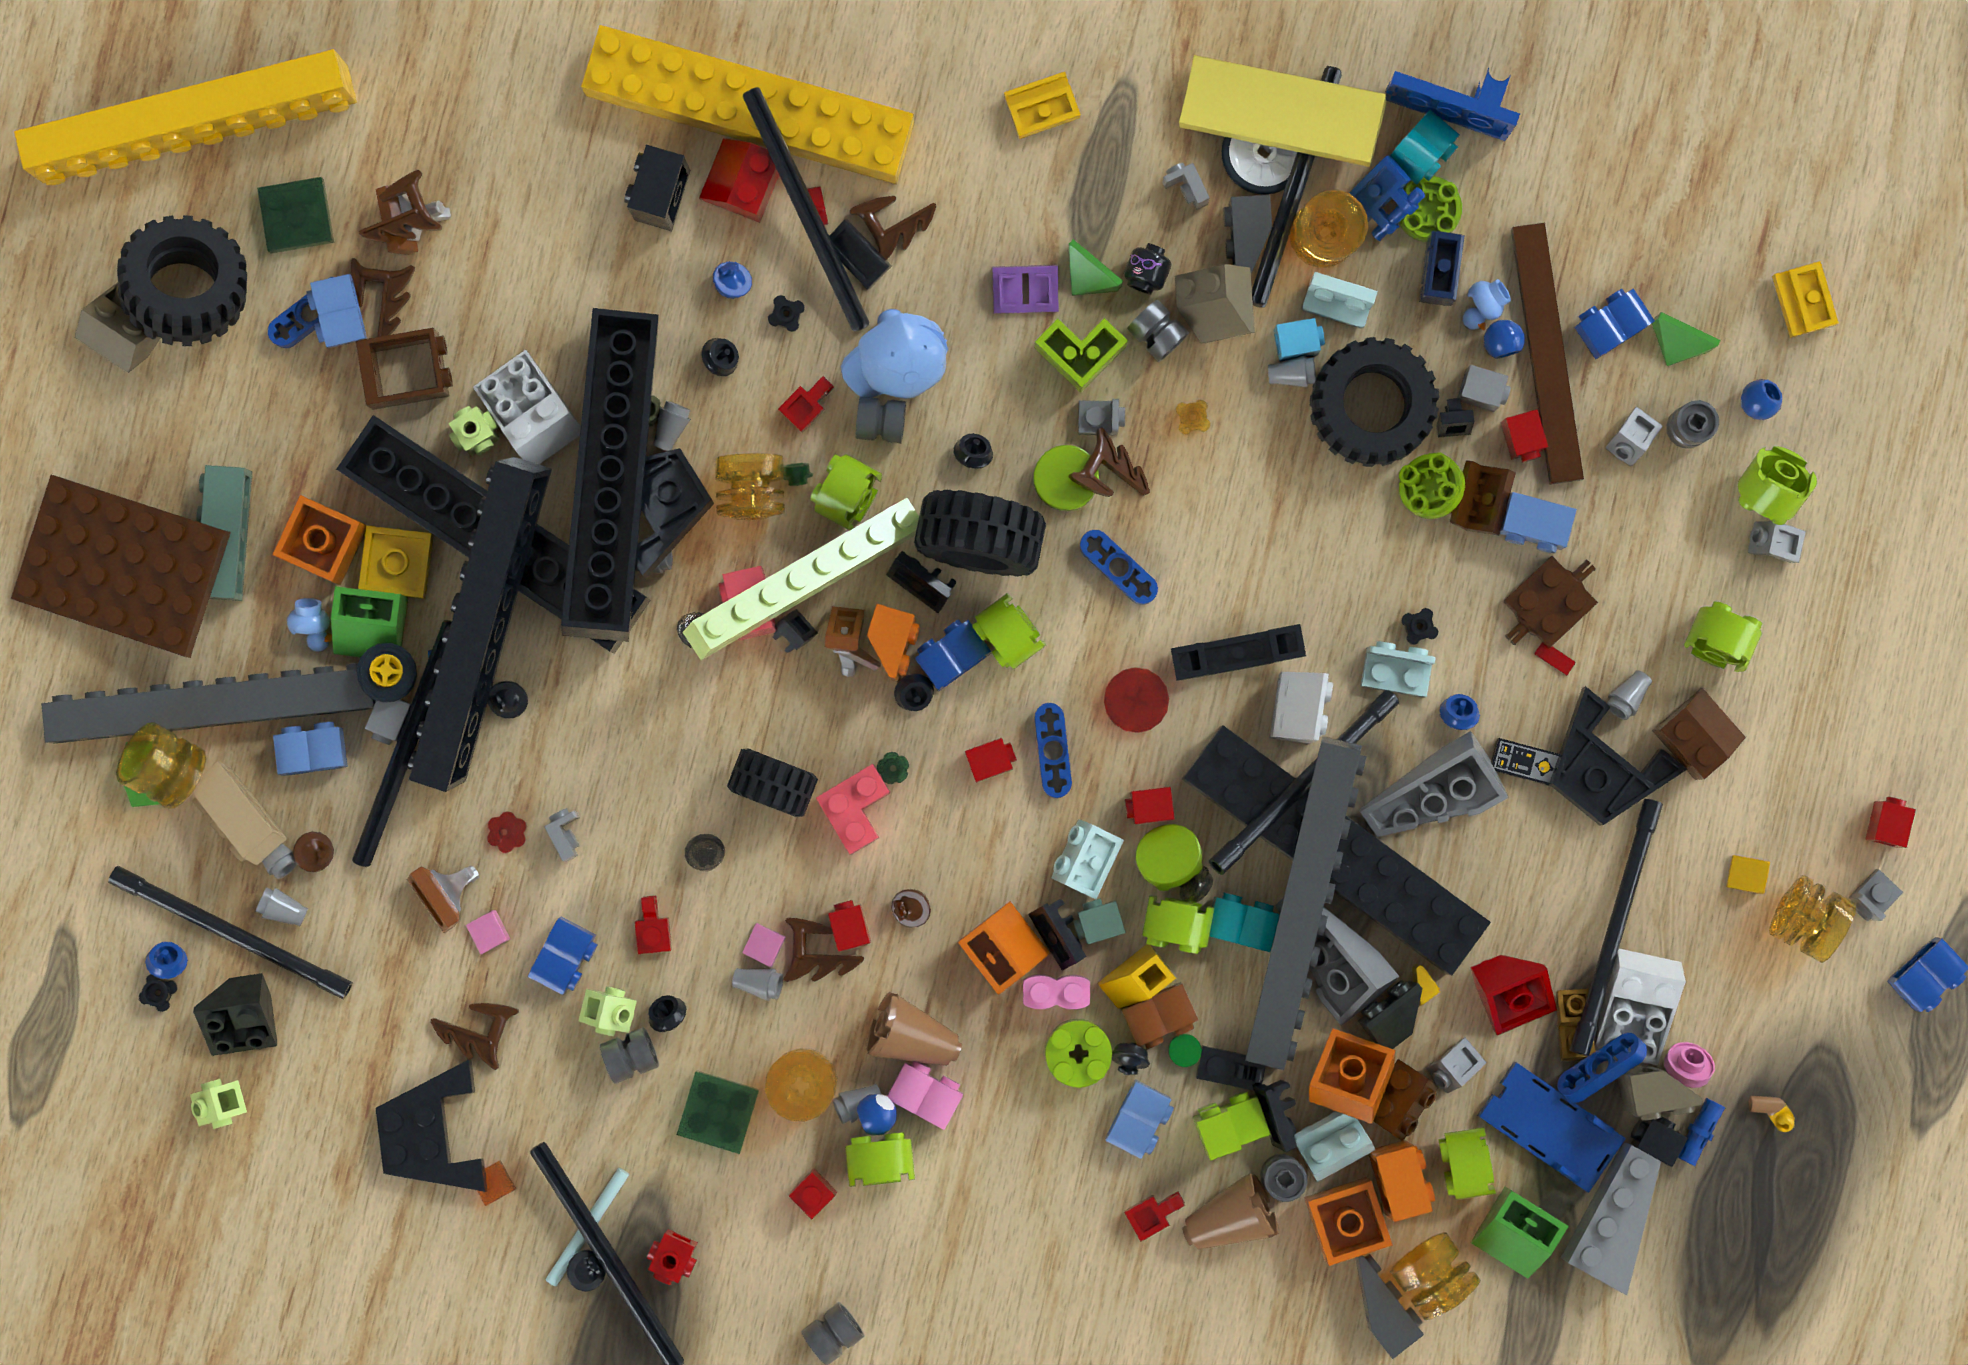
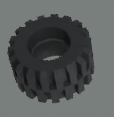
[727,748,818,817]

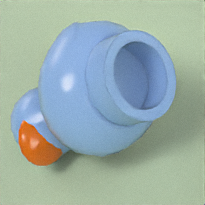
[1463,279,1511,331]
[287,598,332,652]

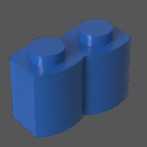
[1574,288,1655,360]
[915,619,991,692]
[528,916,598,995]
[1887,937,1968,1012]

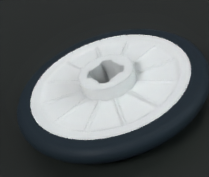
[1221,137,1297,195]

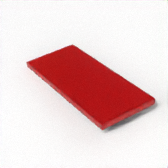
[807,186,828,225]
[1534,642,1576,676]

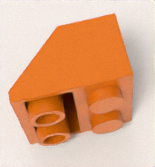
[867,604,920,682]
[958,901,1050,995]

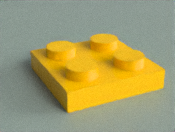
[358,525,434,599]

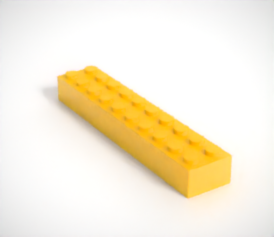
[581,25,915,184]
[14,49,357,185]

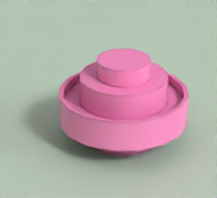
[1664,1042,1715,1088]

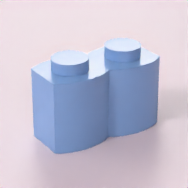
[306,274,367,348]
[273,722,348,776]
[1105,1079,1174,1159]

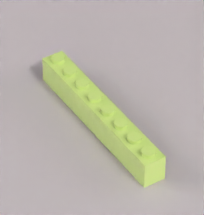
[683,498,919,660]

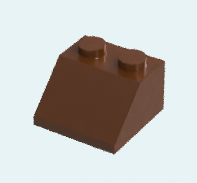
[1652,688,1746,780]

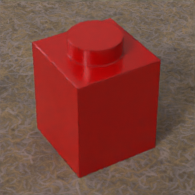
[1500,409,1548,463]
[965,738,1017,783]
[1125,787,1175,824]
[1865,797,1916,848]
[828,900,871,952]
[788,1168,837,1220]

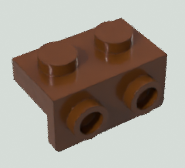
[1450,460,1516,536]
[1373,1059,1438,1141]

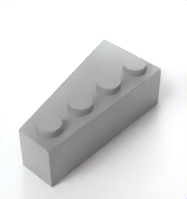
[1561,1142,1661,1295]

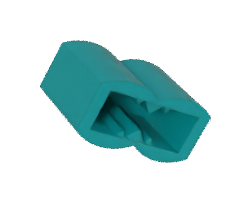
[1391,110,1460,185]
[1209,892,1280,952]

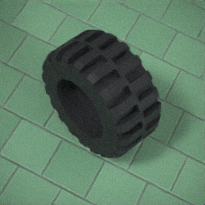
[117,215,247,346]
[1309,337,1439,467]
[914,490,1046,577]

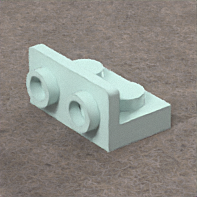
[1302,272,1378,328]
[1361,641,1436,698]
[1051,819,1124,899]
[1294,1111,1375,1182]

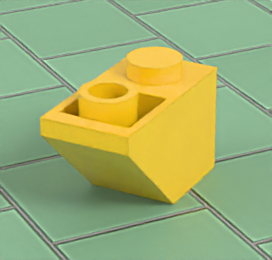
[1098,944,1176,1009]

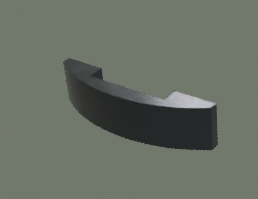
[1171,624,1306,681]

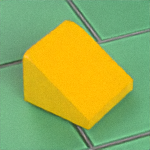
[1726,855,1770,894]
[1412,964,1440,1006]

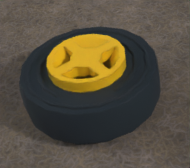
[357,643,417,703]

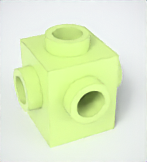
[448,406,499,456]
[578,986,637,1036]
[190,1079,247,1129]

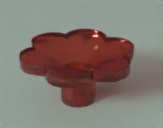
[487,811,527,853]

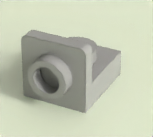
[1162,163,1210,210]
[1078,399,1125,435]
[1606,407,1662,466]
[1748,521,1806,563]
[544,808,580,862]
[1849,869,1903,921]
[1426,1037,1487,1093]

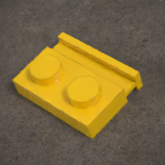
[1004,71,1081,139]
[1772,261,1839,338]

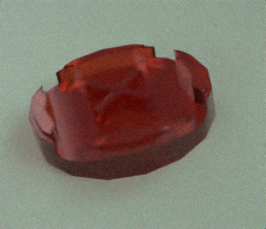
[1103,667,1169,733]

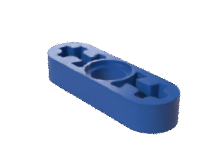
[268,277,333,348]
[1080,530,1158,605]
[1035,703,1072,798]
[1557,1033,1647,1103]

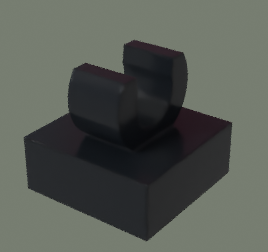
[1436,398,1475,438]
[773,609,818,653]

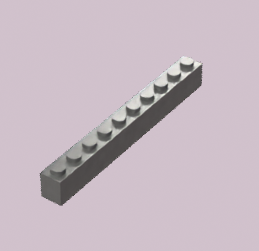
[41,663,376,744]
[1245,736,1367,1070]

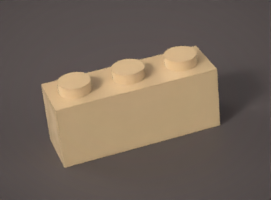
[188,761,287,865]

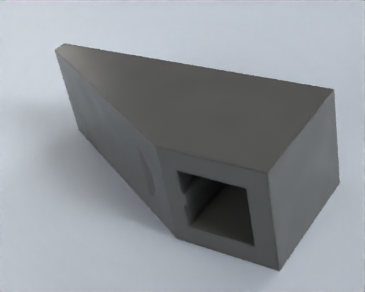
[1223,195,1272,274]
[1355,1254,1424,1359]

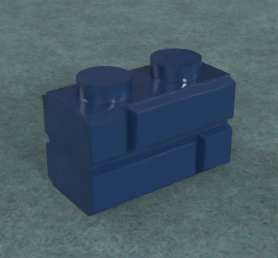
[1419,231,1465,306]

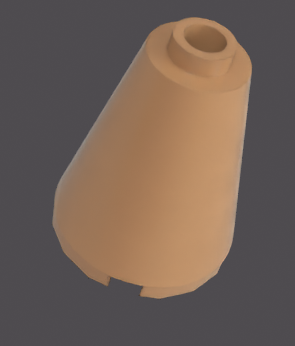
[866,992,962,1066]
[1182,1173,1279,1249]

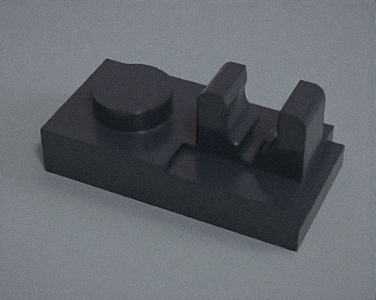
[886,551,956,614]
[1028,899,1087,970]
[1196,1045,1266,1091]
[1252,1080,1297,1152]

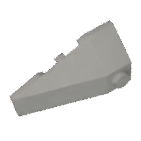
[1360,731,1508,837]
[1275,897,1399,1025]

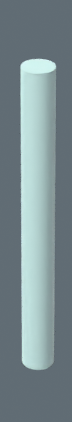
[545,1168,629,1287]

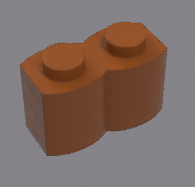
[1121,982,1198,1049]

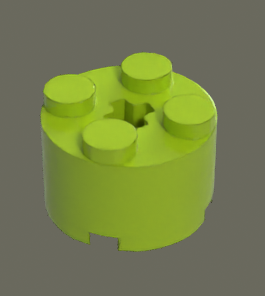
[1738,446,1817,525]
[810,454,882,531]
[972,593,1046,669]
[1684,601,1762,672]
[1142,896,1214,954]
[1045,1019,1112,1088]
[1438,1127,1496,1200]
[845,1132,915,1187]

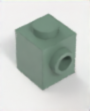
[1073,899,1126,944]

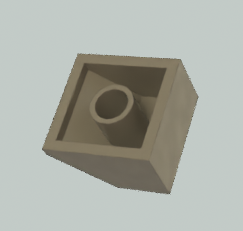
[1175,264,1255,343]

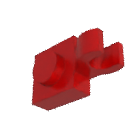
[778,376,834,433]
[635,895,672,954]
[1124,1191,1185,1242]

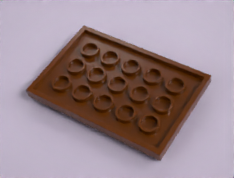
[11,474,231,658]

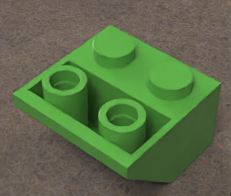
[331,586,408,657]
[1470,1186,1569,1279]

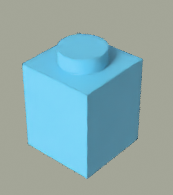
[1273,318,1325,362]

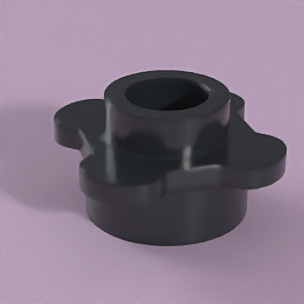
[768,295,805,332]
[1401,608,1438,645]
[139,974,177,1012]

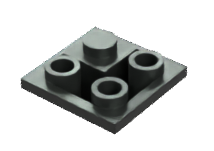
[193,973,277,1056]
[1358,980,1423,1049]

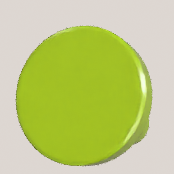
[1396,176,1462,242]
[1033,445,1099,511]
[1399,452,1465,519]
[1136,824,1203,891]

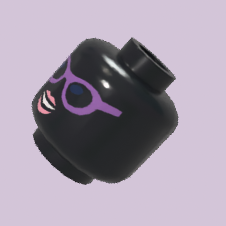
[1124,243,1172,295]

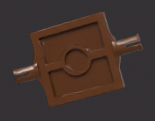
[1504,556,1598,649]

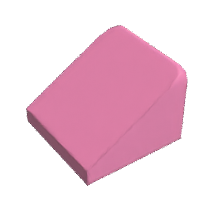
[466,910,510,954]
[742,923,786,967]

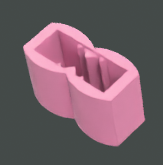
[1023,975,1090,1009]
[887,1062,963,1130]

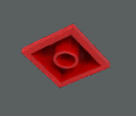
[1470,955,1557,1035]

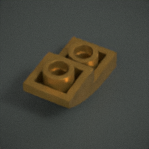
[1556,989,1595,1061]

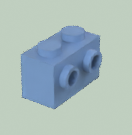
[1500,492,1577,553]

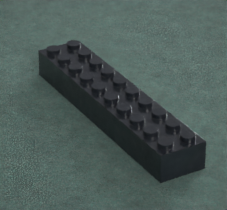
[561,308,659,642]
[336,415,651,654]
[408,457,552,792]
[1182,725,1491,976]

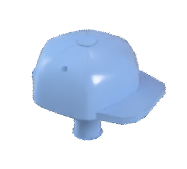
[841,309,948,399]

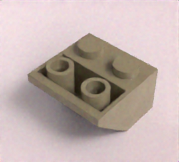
[74,282,161,373]
[1618,1066,1704,1120]

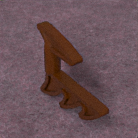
[359,170,442,243]
[850,196,936,260]
[351,258,415,337]
[1068,427,1150,497]
[784,917,864,982]
[431,1003,519,1070]

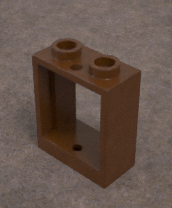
[356,327,453,410]

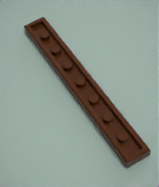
[1511,222,1584,485]

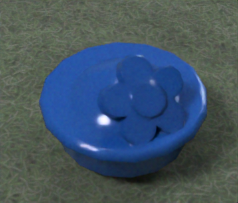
[713,261,752,299]
[1439,694,1480,730]
[145,942,188,979]

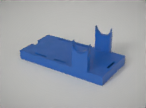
[1384,67,1520,141]
[1477,1061,1626,1193]

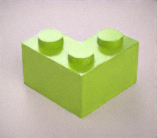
[1034,318,1128,393]
[1193,1092,1271,1161]

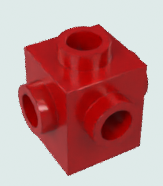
[646,1229,698,1285]

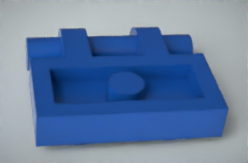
[1341,155,1425,241]

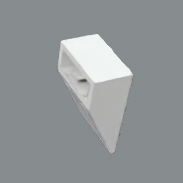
[473,350,581,464]
[1270,672,1333,744]
[1594,949,1686,1065]

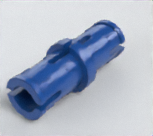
[1678,1098,1725,1166]

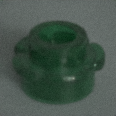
[781,463,813,486]
[877,752,909,784]

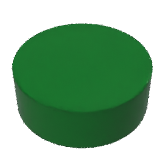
[1168,1033,1202,1067]

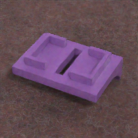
[992,265,1059,313]

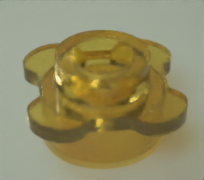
[1176,400,1211,435]

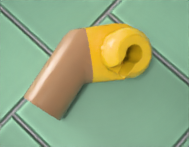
[1749,1096,1795,1132]

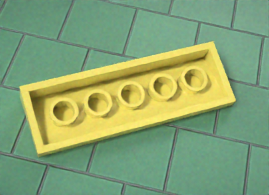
[1179,55,1386,167]

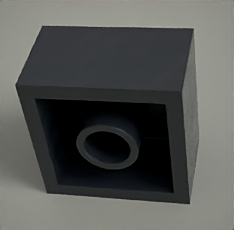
[624,145,691,232]

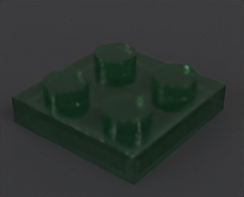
[257,177,334,254]
[676,1070,760,1154]

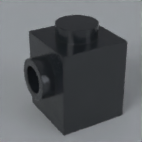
[1630,1116,1688,1167]

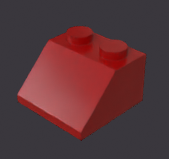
[699,138,779,223]

